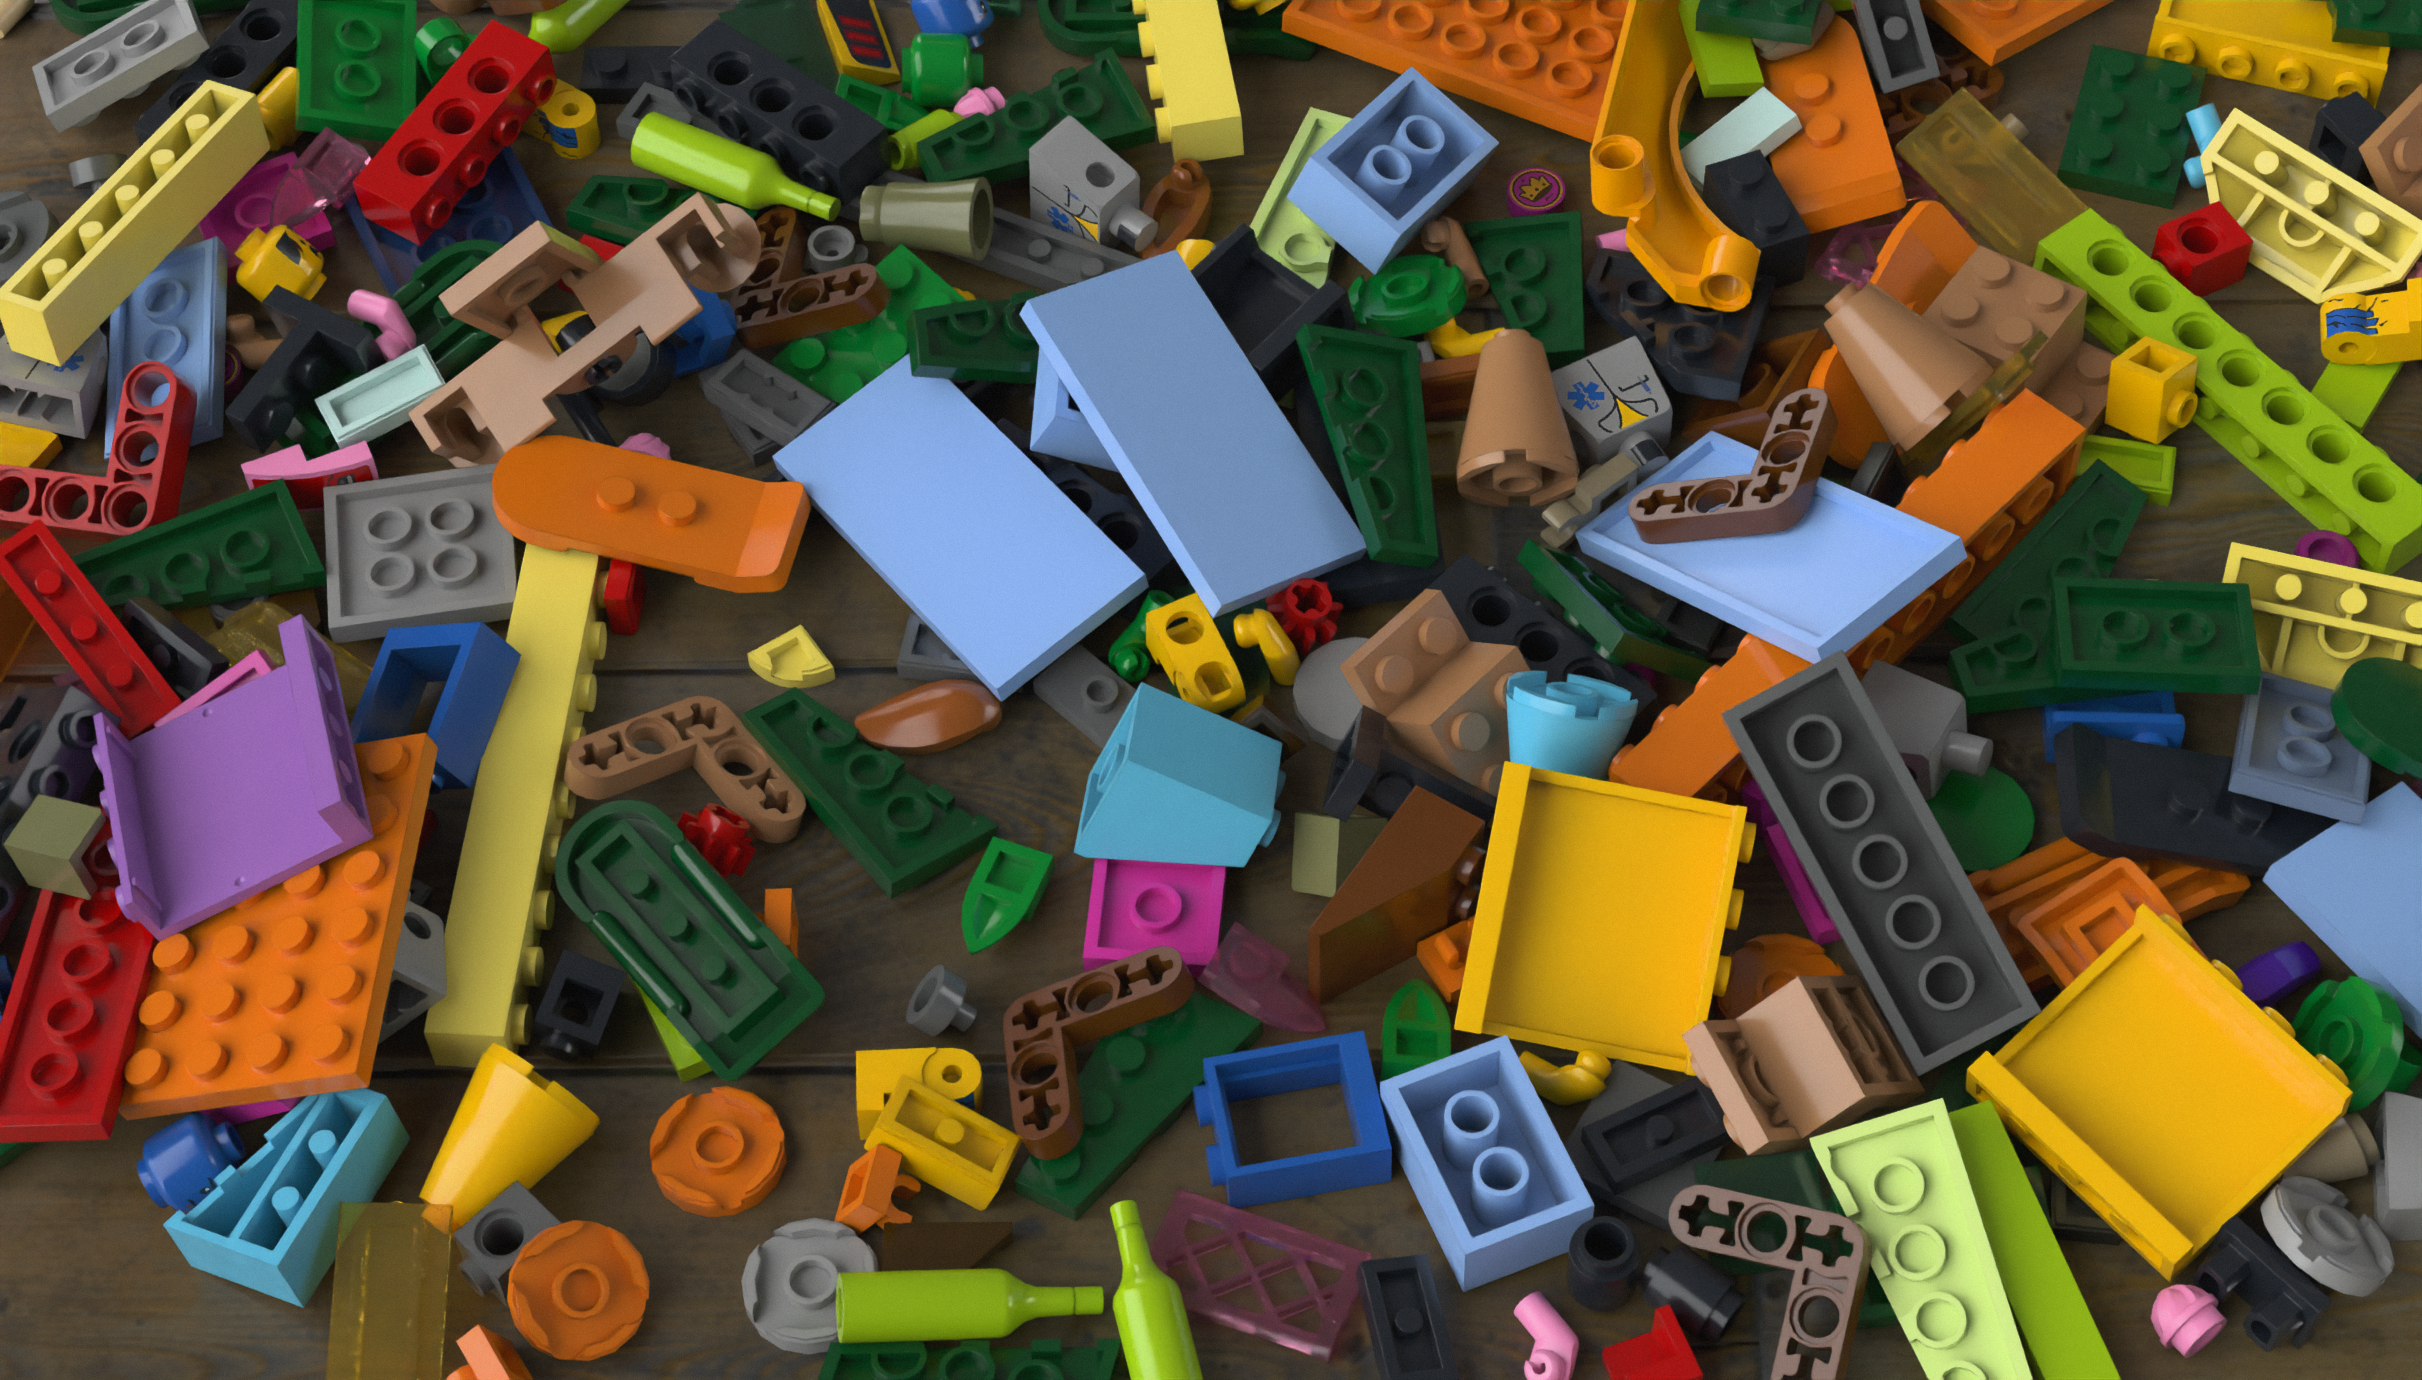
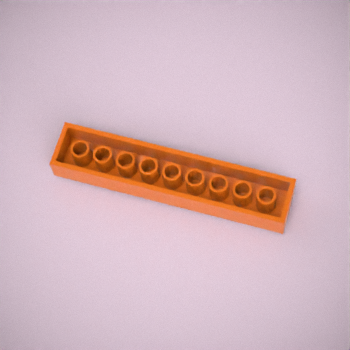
[1607,388,2086,806]

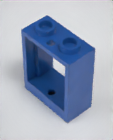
[350,622,521,795]
[1193,1030,1392,1210]

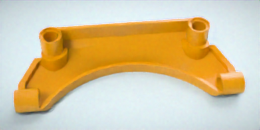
[1590,0,1761,312]

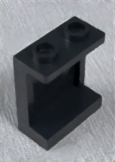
[1190,223,1357,403]

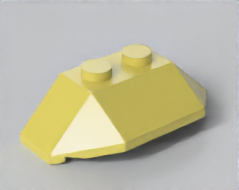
[2200,108,2422,307]
[2222,542,2422,690]

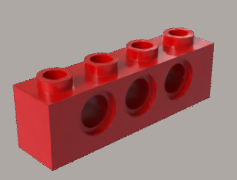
[352,19,558,246]

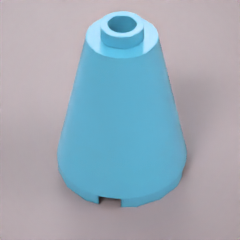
[1506,671,1638,781]

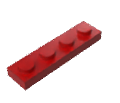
[0,518,183,741]

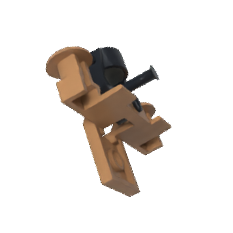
[407,192,762,468]

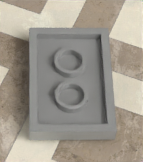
[32,0,210,133]

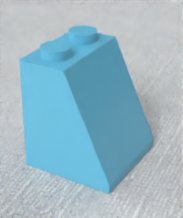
[1074,682,1286,867]

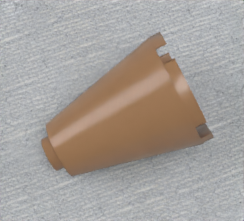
[1824,281,1995,454]
[1455,329,1580,507]

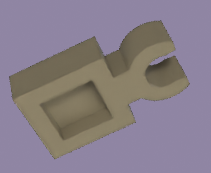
[1540,452,1639,550]

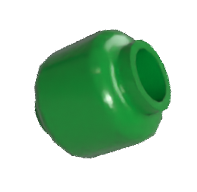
[902,32,983,108]

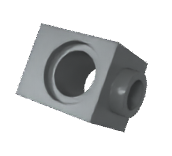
[453,1181,562,1309]

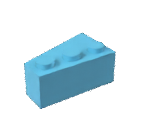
[163,1088,411,1308]

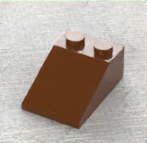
[1308,785,1487,1005]

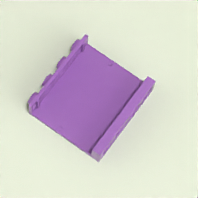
[92,614,374,942]

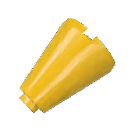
[419,1042,600,1240]

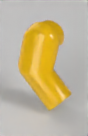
[1233,608,1301,686]

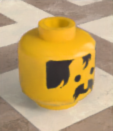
[235,225,327,304]

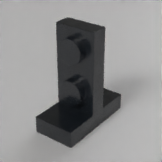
[225,285,387,454]
[1322,705,1497,827]

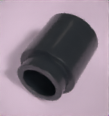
[1566,1216,1640,1312]
[1638,1242,1748,1344]

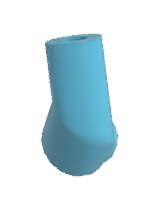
[2183,103,2222,189]

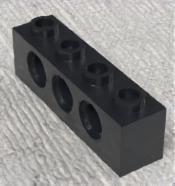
[133,0,298,147]
[669,18,892,207]
[995,417,1189,623]
[1419,553,1658,749]
[0,685,122,944]

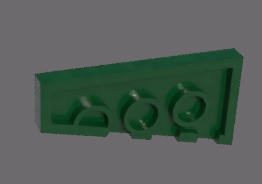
[70,478,327,619]

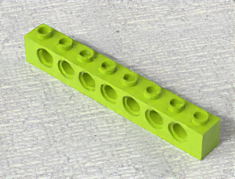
[2033,208,2422,576]

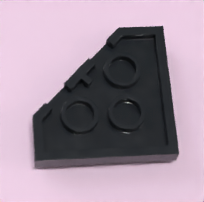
[1585,247,1776,403]

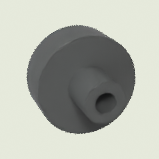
[68,153,128,194]
[906,965,977,1037]

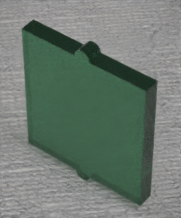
[1693,1149,1834,1277]

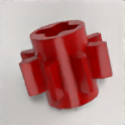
[1266,578,1343,656]
[677,803,756,877]

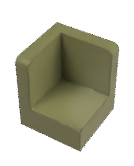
[4,794,106,900]
[1291,812,1388,897]

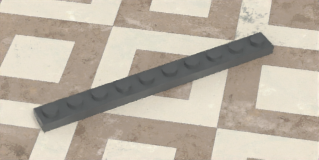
[616,82,1144,292]

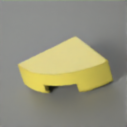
[747,625,836,688]

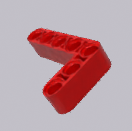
[0,361,197,542]

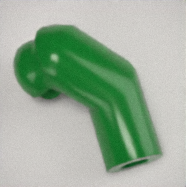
[1108,590,1176,683]

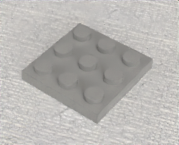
[323,463,519,644]

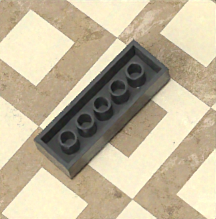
[1721,649,2042,1077]

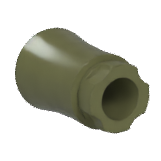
[859,177,994,261]

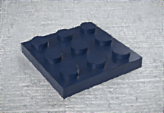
[340,145,554,297]

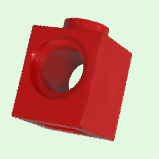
[2151,201,2253,298]

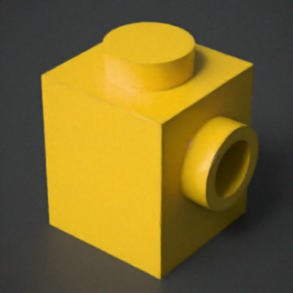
[2104,336,2198,445]

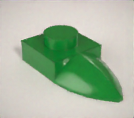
[833,73,930,135]
[961,836,1055,955]
[1380,978,1451,1082]

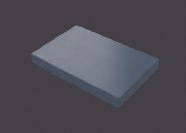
[2228,671,2372,825]

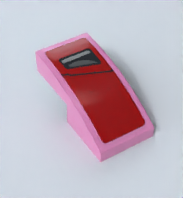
[241,440,379,513]

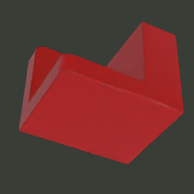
[1601,1304,1703,1380]

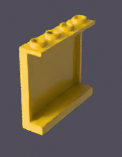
[2146,0,2391,109]
[1454,761,1756,1076]
[1966,903,2353,1283]

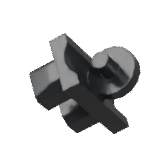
[2192,1215,2332,1352]

